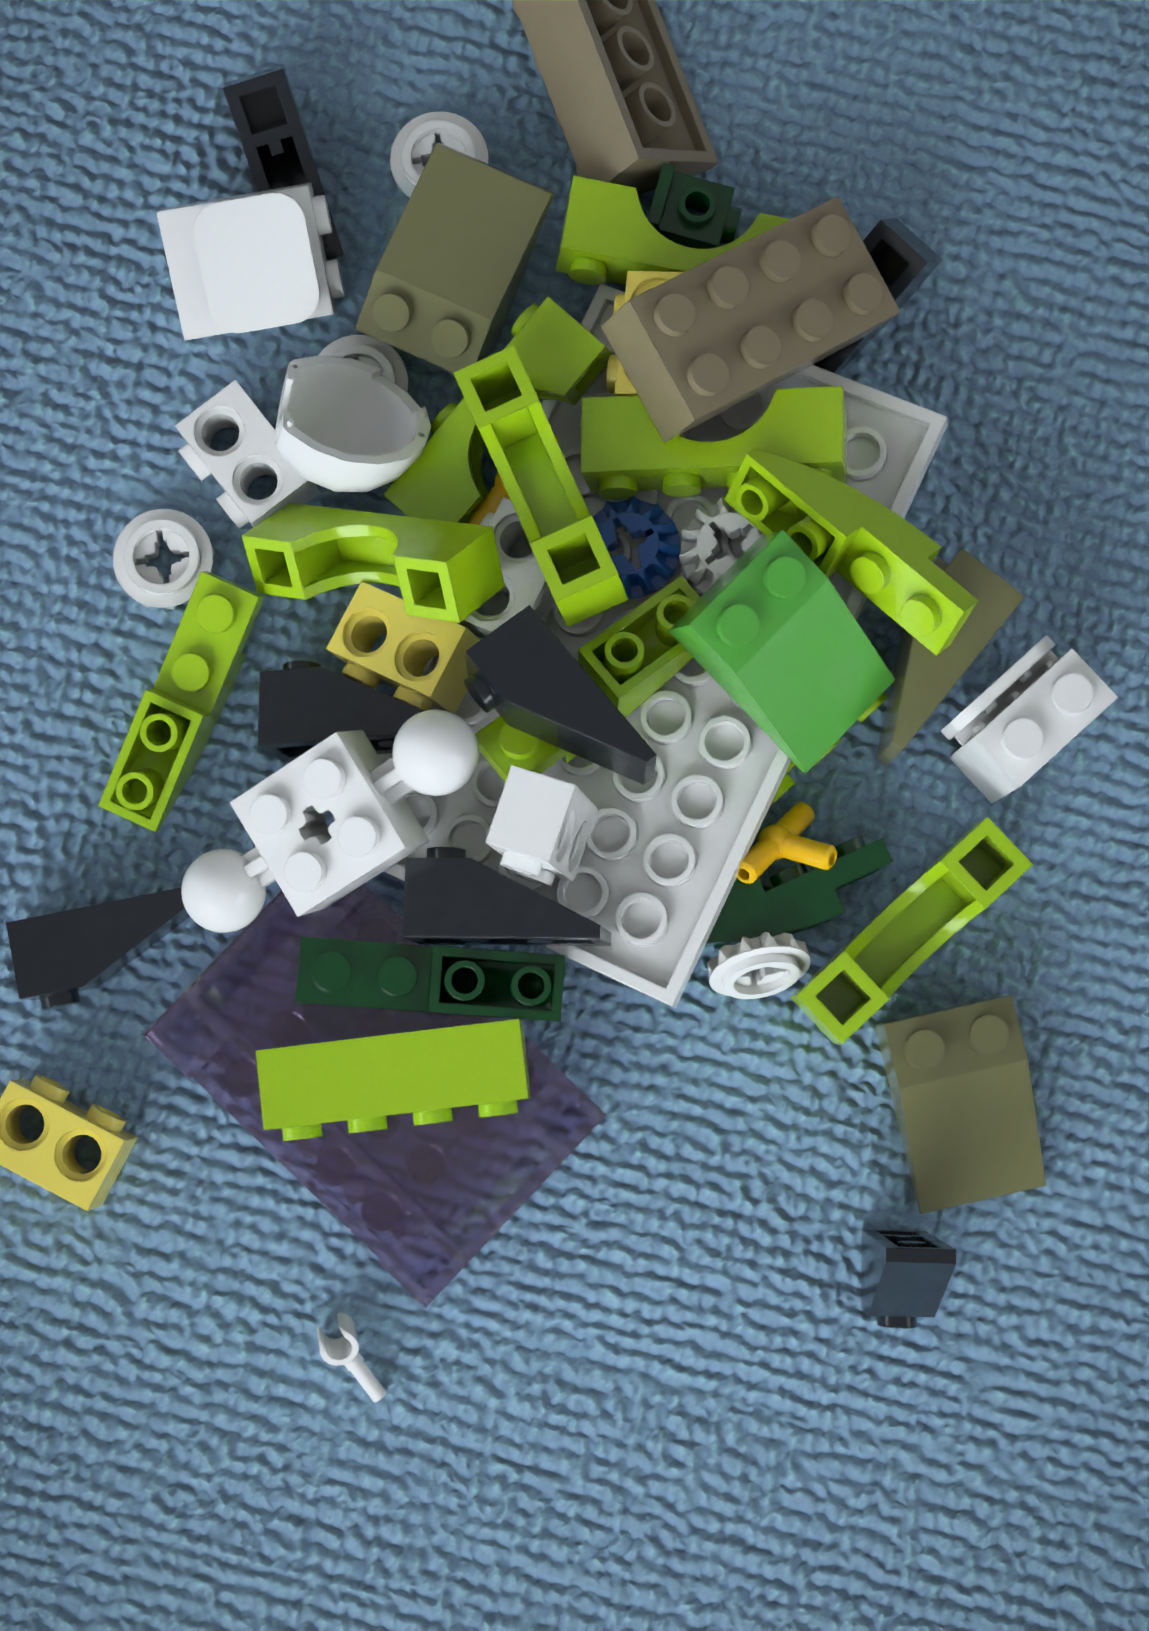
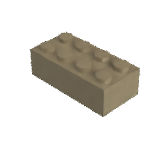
[600,196,901,443]

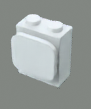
[156,183,345,341]
[941,635,1118,804]

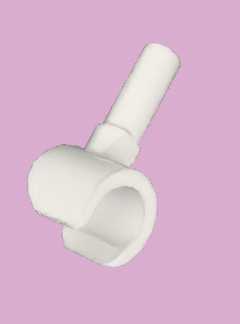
[317,1313,387,1402]

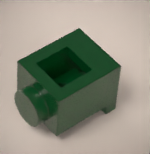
[648,163,742,249]

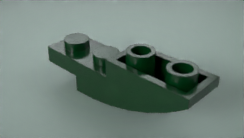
[705,835,893,947]
[295,936,565,1022]

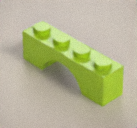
[555,175,790,285]
[383,297,613,523]
[454,345,628,627]
[581,386,847,500]
[241,503,505,623]
[790,817,1033,1044]

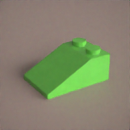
[668,530,895,772]

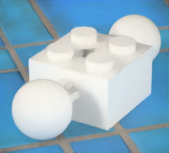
[181,709,479,933]

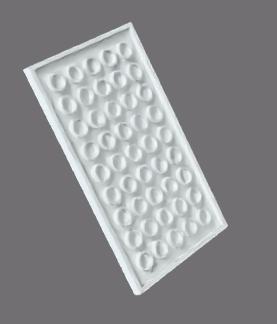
[378,284,947,1008]

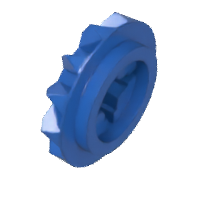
[593,495,681,599]

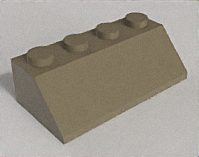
[512,0,719,195]

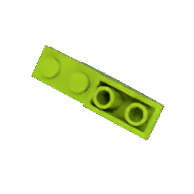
[724,448,979,656]
[98,571,265,832]
[475,575,700,782]

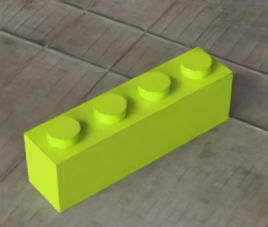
[255,1019,531,1141]

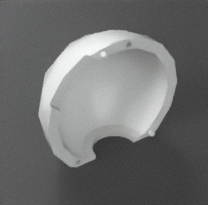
[275,355,431,492]

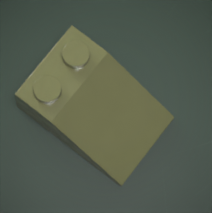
[355,143,554,373]
[876,548,1025,766]
[875,995,1046,1214]

